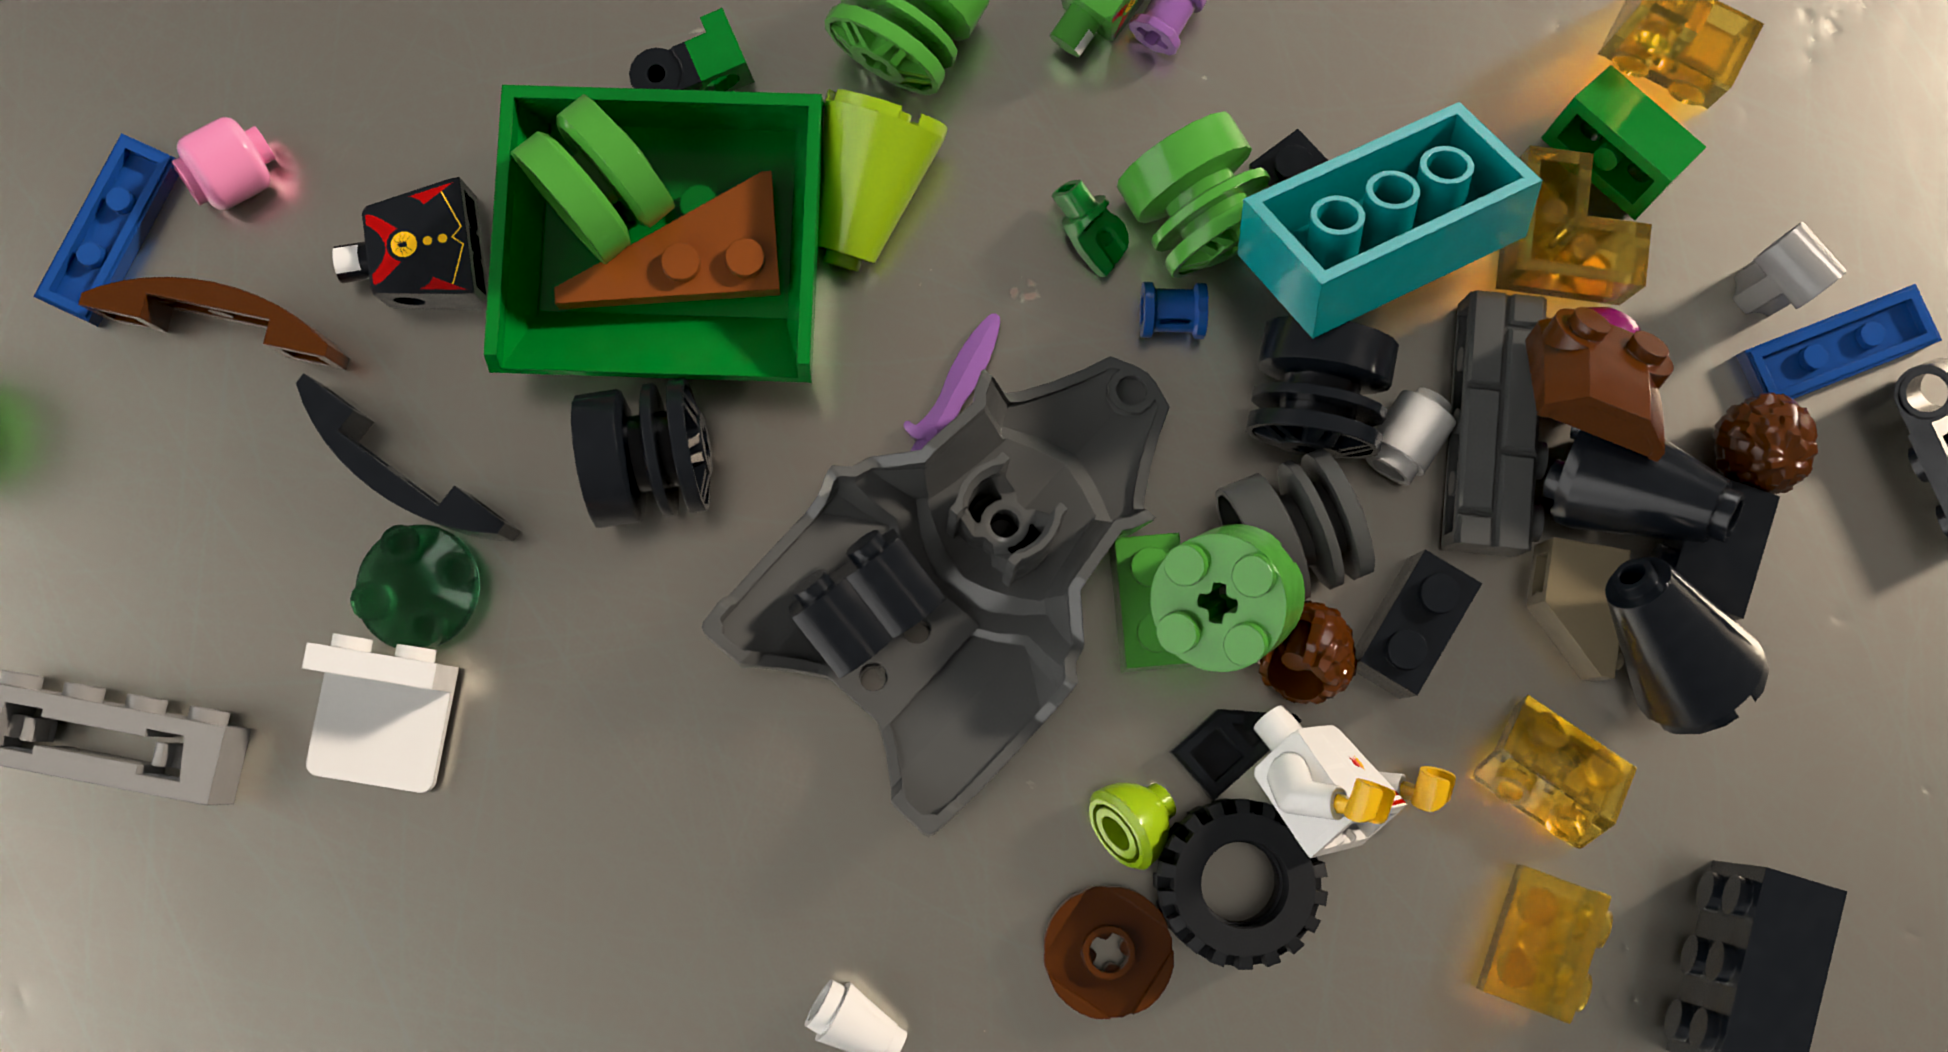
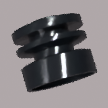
[1245,316,1399,459]
[571,378,713,528]

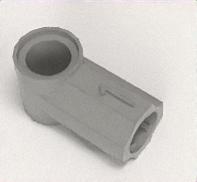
[1732,221,1846,317]

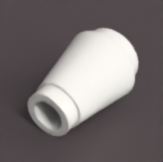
[805,979,907,1052]

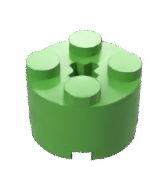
[1150,524,1305,672]

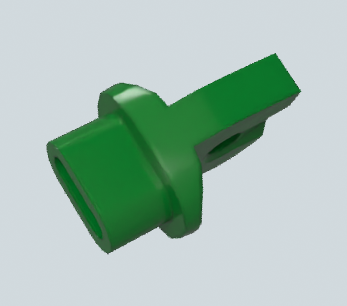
[1051,179,1129,277]

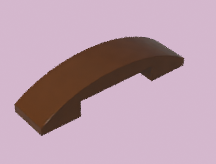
[78,277,349,370]

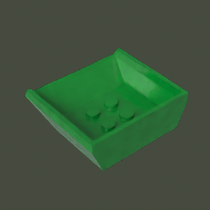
[483,85,824,383]

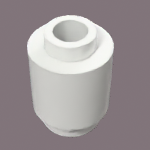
[1366,387,1456,485]

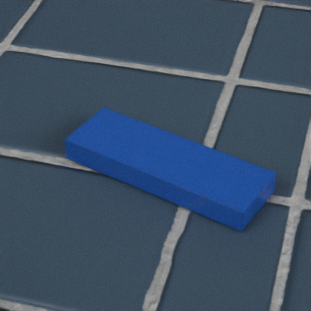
[33,133,179,327]
[1736,284,1942,399]

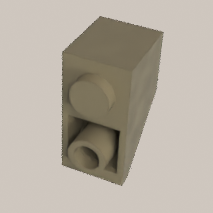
[1526,537,1631,682]

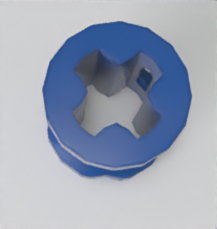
[1139,282,1209,339]

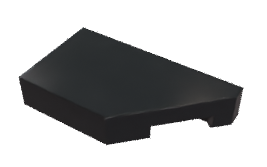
[1169,709,1302,800]

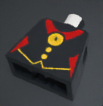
[332,177,488,310]

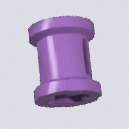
[1129,0,1207,55]

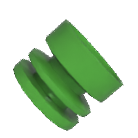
[824,0,989,95]
[1117,111,1271,278]

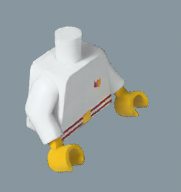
[1254,705,1456,858]

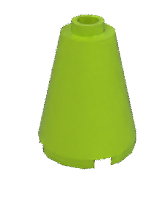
[818,89,948,272]

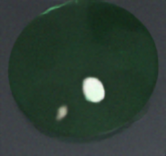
[350,524,480,649]

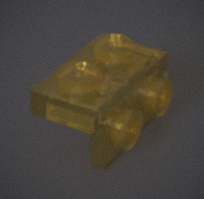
[1473,695,1637,849]
[1476,864,1613,1024]

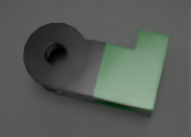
[629,8,755,91]

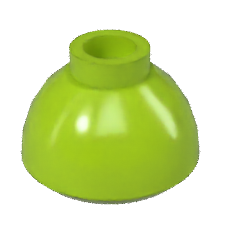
[1089,783,1176,870]

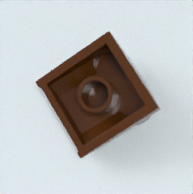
[1525,307,1674,462]

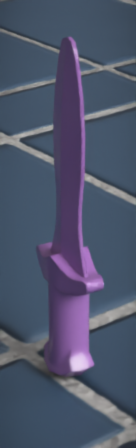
[904,314,1000,451]

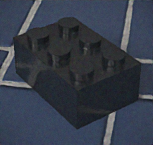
[1664,860,1847,1052]

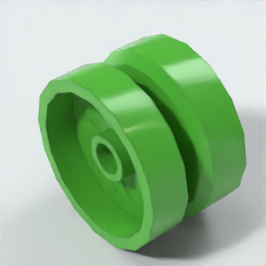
[510,94,675,264]

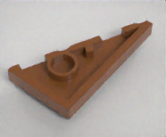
[554,171,781,310]

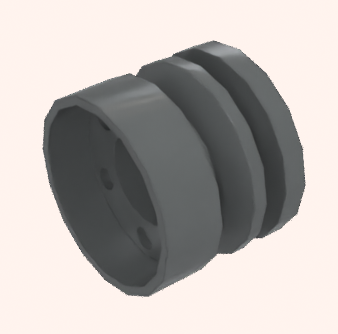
[1216,449,1375,600]

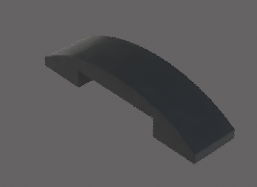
[296,373,521,541]

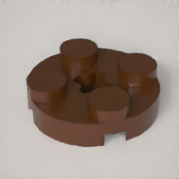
[1043,885,1174,1019]

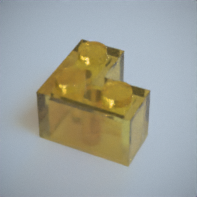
[1598,0,1764,109]
[1495,145,1652,305]

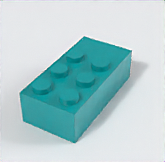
[1237,102,1543,339]

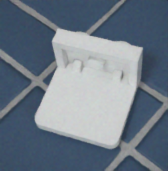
[302,633,459,793]

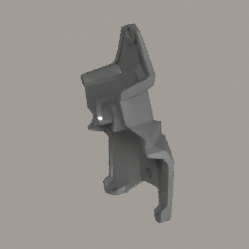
[702,356,1170,837]

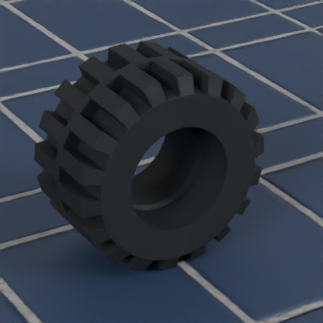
[1153,798,1328,970]

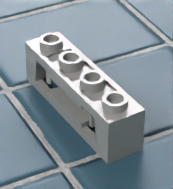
[0,670,251,806]

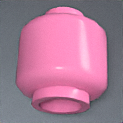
[171,117,275,210]

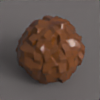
[1712,392,1818,494]
[1258,600,1358,704]

